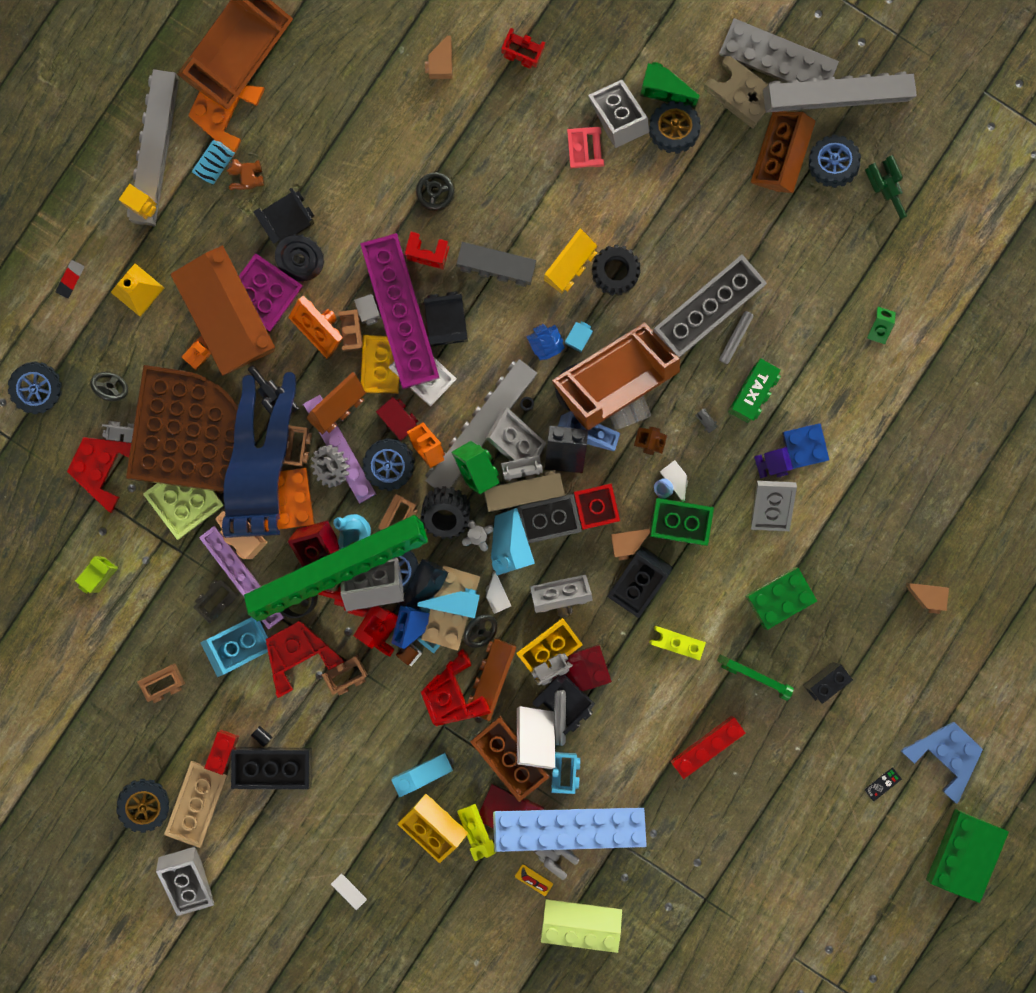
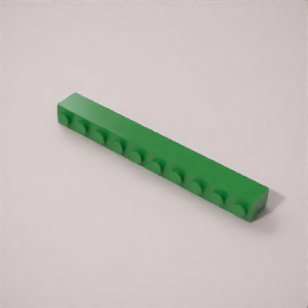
[244,515,428,622]

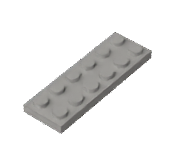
[719,18,839,83]

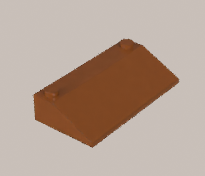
[177,0,293,110]
[170,245,275,376]
[552,322,680,430]

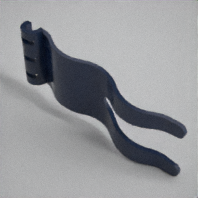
[222,372,296,538]

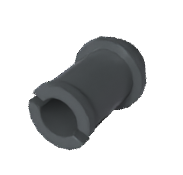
[695,408,718,433]

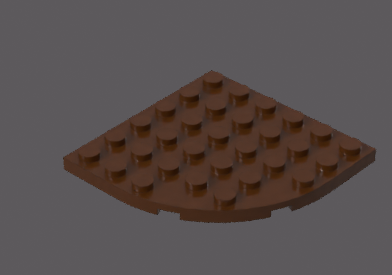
[126,365,238,492]

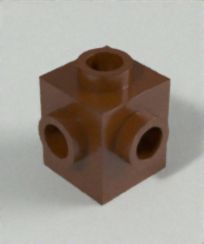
[634,426,667,455]

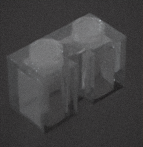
[609,395,651,431]

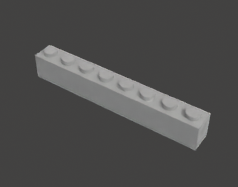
[127,69,179,227]
[763,72,917,112]
[425,359,537,489]

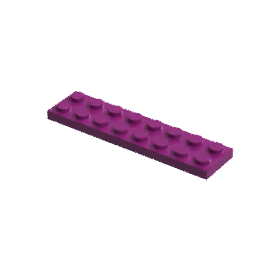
[360,233,440,389]

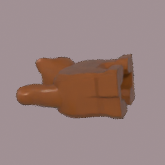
[226,159,264,190]

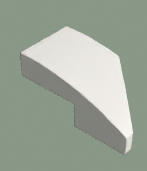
[660,460,688,502]
[486,571,511,614]

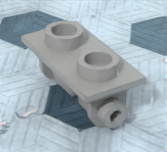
[102,421,134,443]
[501,455,543,481]
[531,653,572,685]

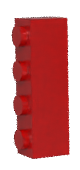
[670,716,746,779]

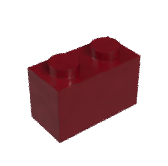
[376,397,419,442]

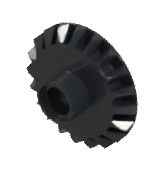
[275,234,325,281]

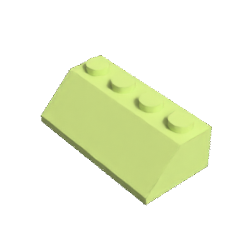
[540,899,622,953]

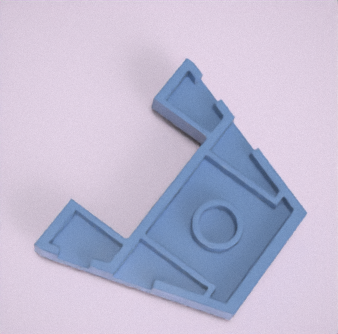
[901,722,983,804]

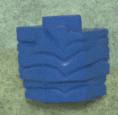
[526,324,565,360]

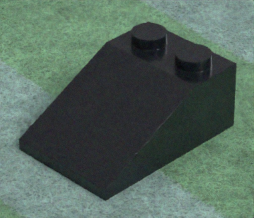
[607,546,674,618]

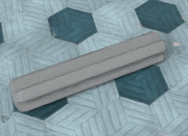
[719,311,753,364]
[554,690,566,746]

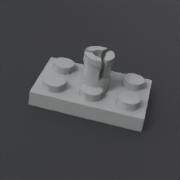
[485,408,546,461]
[751,481,797,531]
[530,575,593,617]

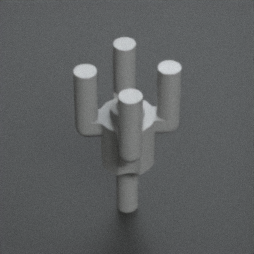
[462,520,494,551]
[533,850,579,880]

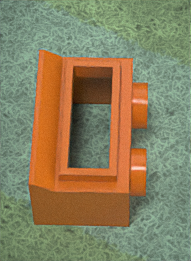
[407,423,445,468]

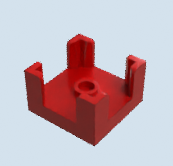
[405,232,450,270]
[353,606,398,657]

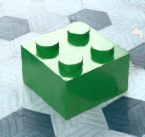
[451,441,499,494]

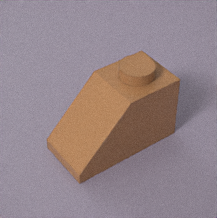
[425,36,452,79]
[611,529,650,560]
[906,583,949,614]

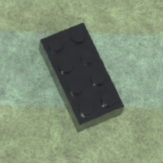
[231,747,312,789]

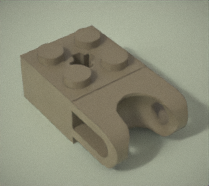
[704,56,768,129]

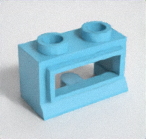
[551,752,580,794]

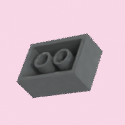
[517,494,582,543]

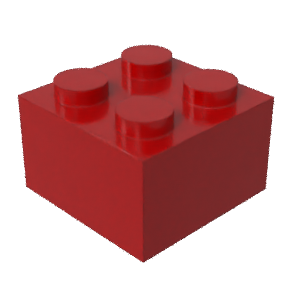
[573,483,620,530]

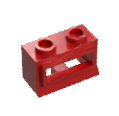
[501,28,545,68]

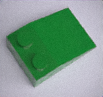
[640,62,700,109]

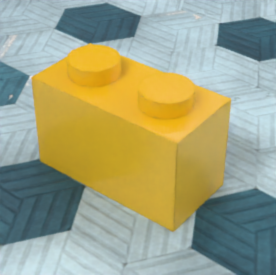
[119,183,157,220]

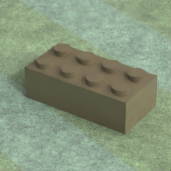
[484,470,565,513]

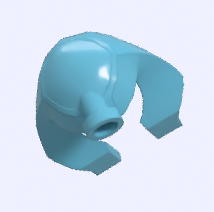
[333,514,371,549]

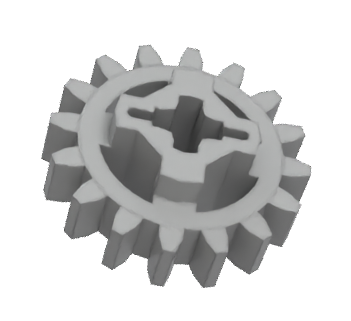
[311,445,350,487]

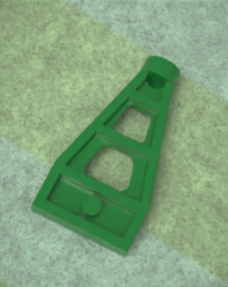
[717,654,794,701]

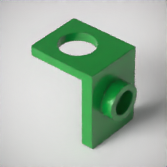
[867,307,896,344]

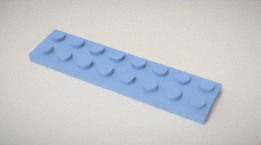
[493,808,646,852]

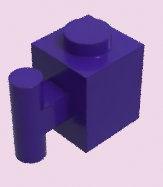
[754,447,793,478]

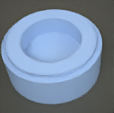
[654,478,674,499]

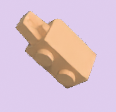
[216,511,268,559]

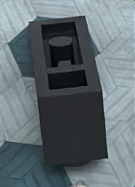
[397,559,449,611]

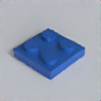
[782,423,829,469]

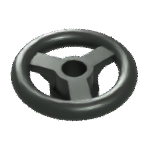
[416,172,454,210]
[90,372,128,401]
[463,615,498,648]

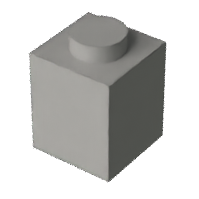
[354,294,381,325]

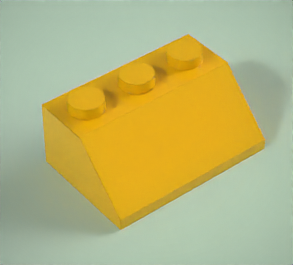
[544,229,597,294]
[516,618,583,679]
[397,794,468,863]

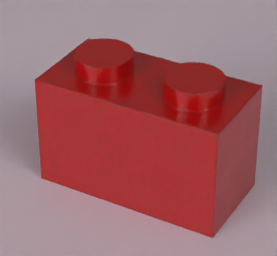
[204,730,239,775]

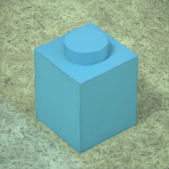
[564,321,593,353]

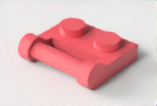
[567,127,604,169]

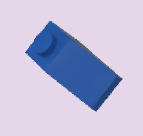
[391,606,430,649]

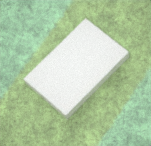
[389,358,457,407]
[517,706,555,769]

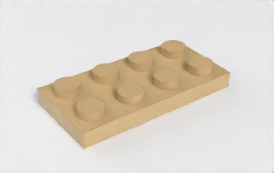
[421,566,480,651]
[164,761,228,848]

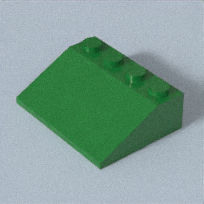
[926,809,1009,903]

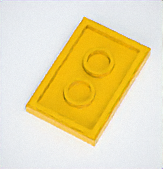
[361,335,399,394]

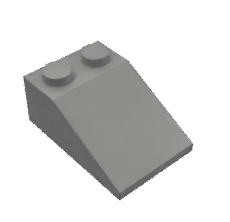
[588,80,649,148]
[156,847,214,916]

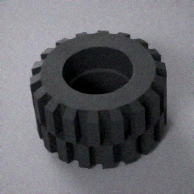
[592,245,641,296]
[420,486,471,539]

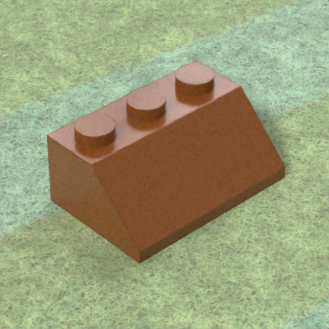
[306,372,366,435]

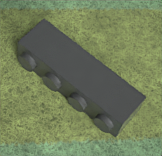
[457,242,536,287]

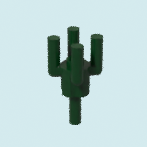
[865,155,907,220]

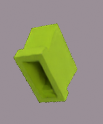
[75,556,118,594]

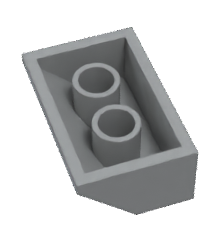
[341,558,404,611]

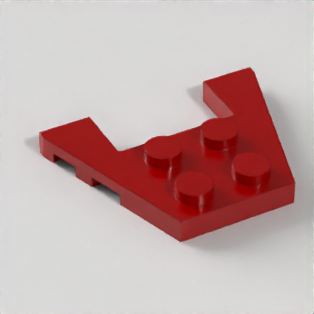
[67,437,131,513]
[266,620,344,698]
[421,649,491,726]

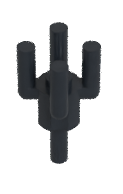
[247,365,300,415]

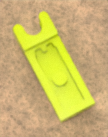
[649,626,706,660]
[457,804,496,861]

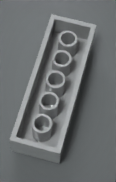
[653,254,767,358]

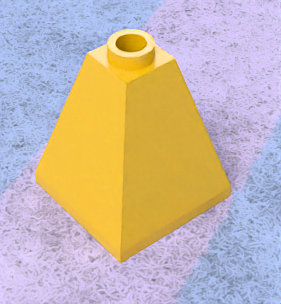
[111,264,164,317]

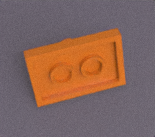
[288,296,343,359]

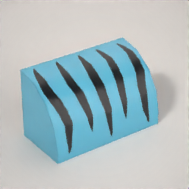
[192,140,235,184]

